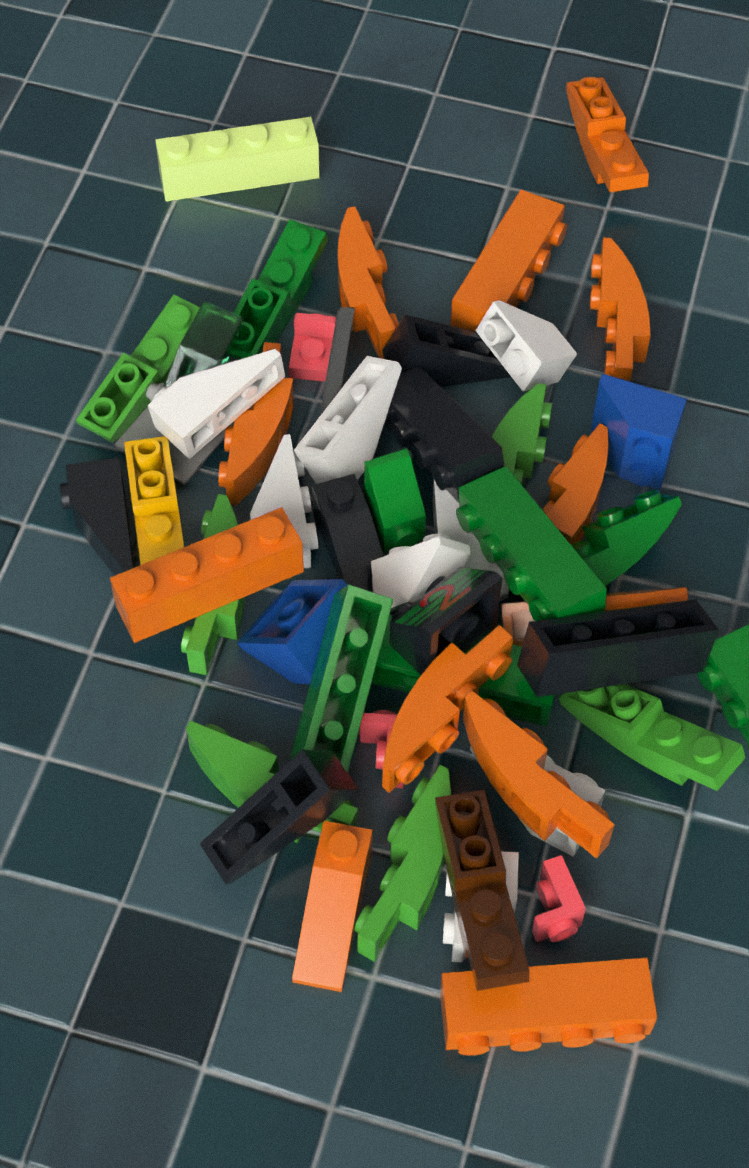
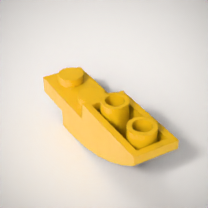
[124,436,184,565]

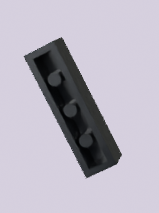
[383,366,504,503]
[517,599,719,697]

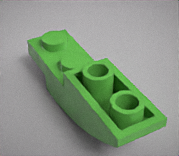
[75,295,211,443]
[492,383,552,485]
[181,494,245,675]
[559,684,746,791]
[186,720,358,843]
[354,765,451,962]

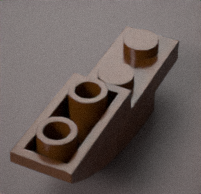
[435,790,530,991]

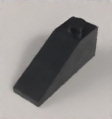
[382,315,511,386]
[60,458,134,576]
[312,474,384,592]
[200,749,359,884]

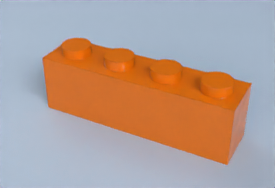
[450,189,567,332]
[110,507,304,643]
[440,958,657,1056]

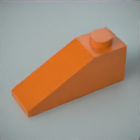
[292,821,373,992]

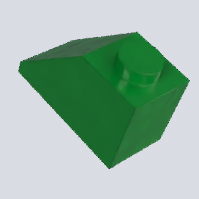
[364,448,426,553]

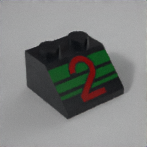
[390,567,502,675]

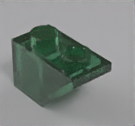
[165,301,244,387]

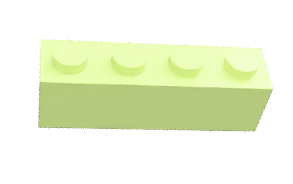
[155,117,319,202]

